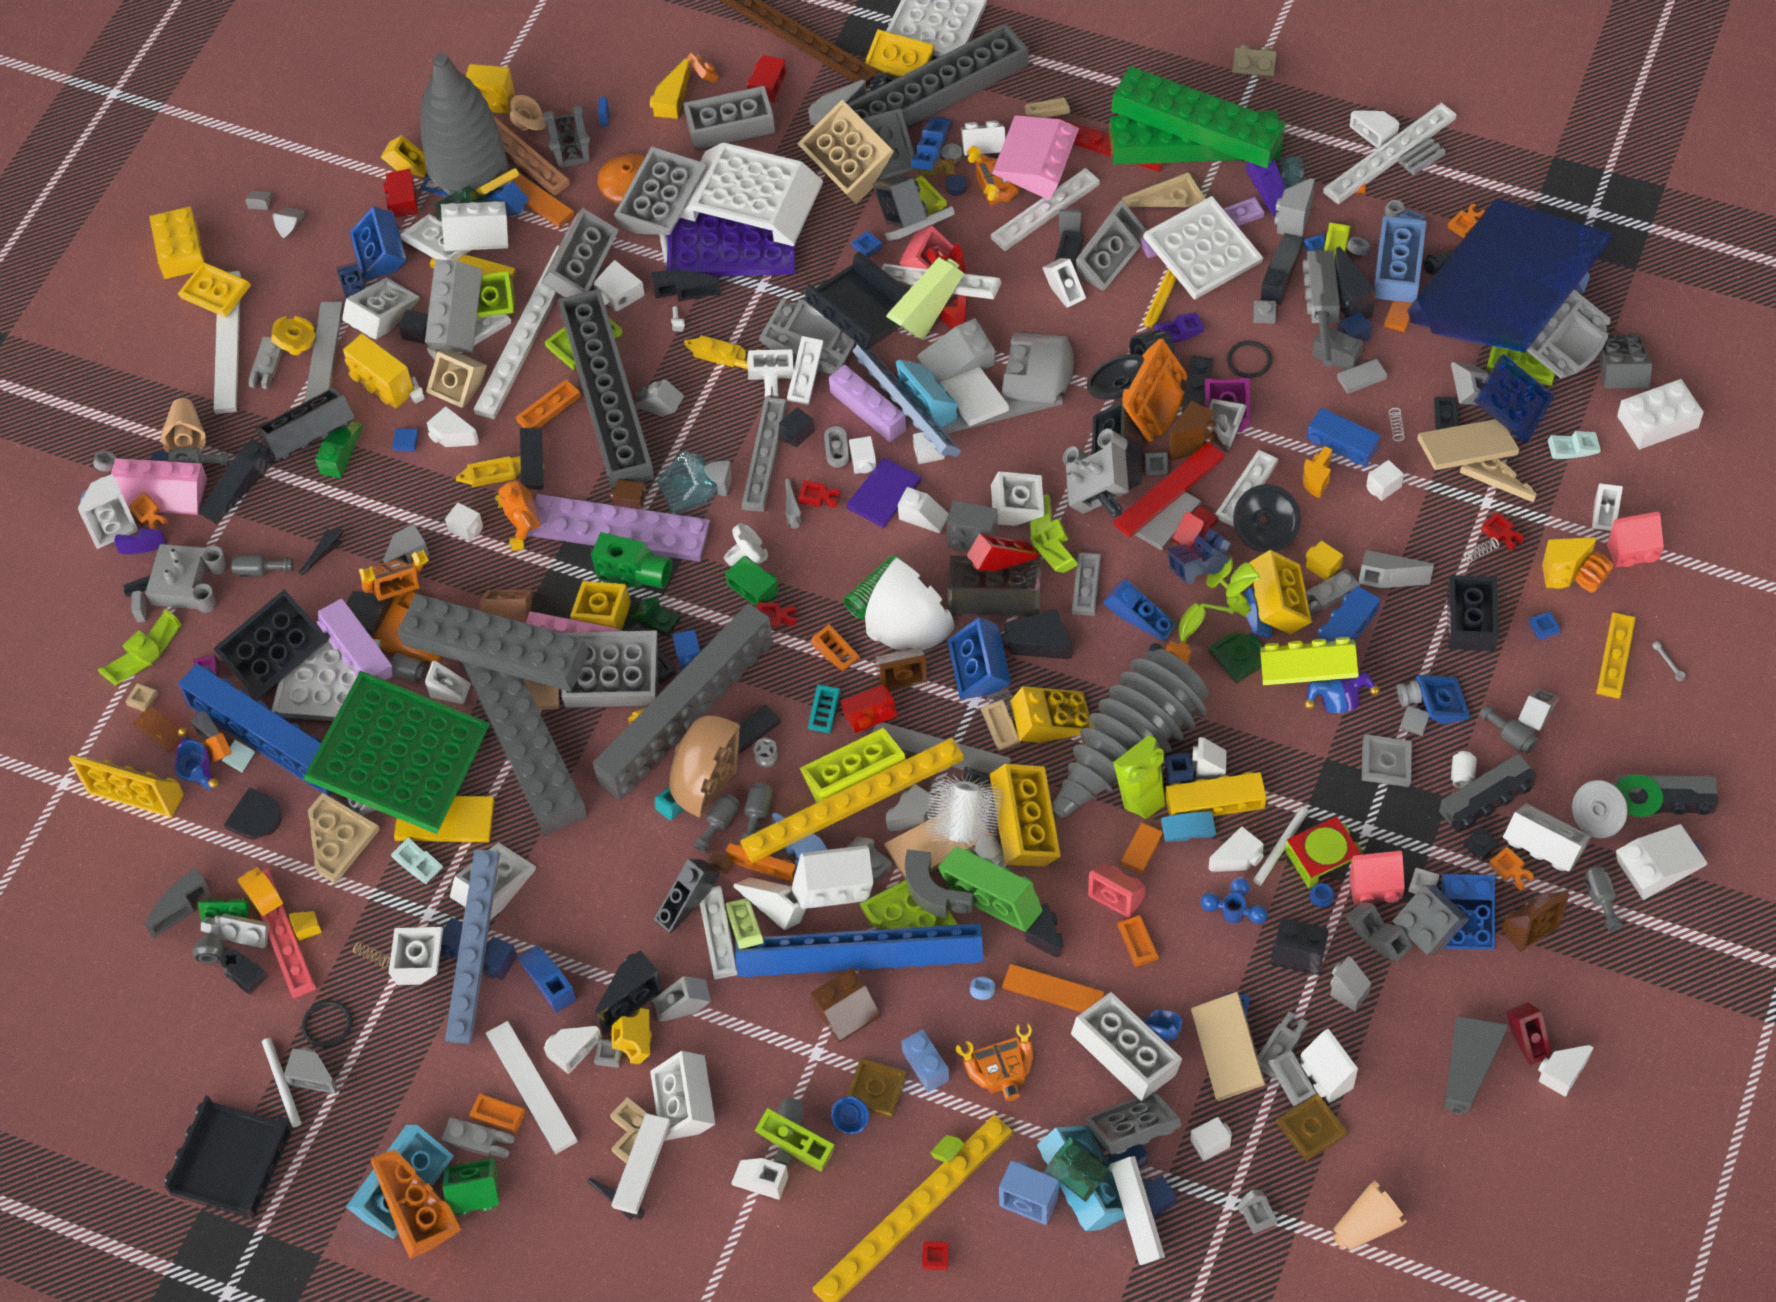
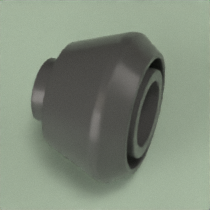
[192,934,225,964]

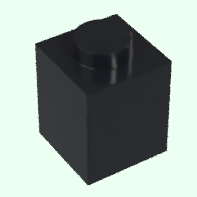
[398,310,428,344]
[779,407,815,448]

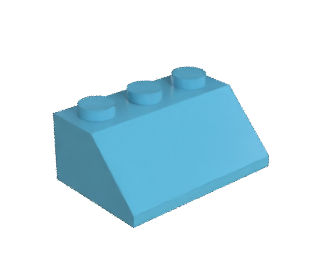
[896,360,958,427]

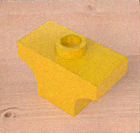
[612,1008,652,1064]

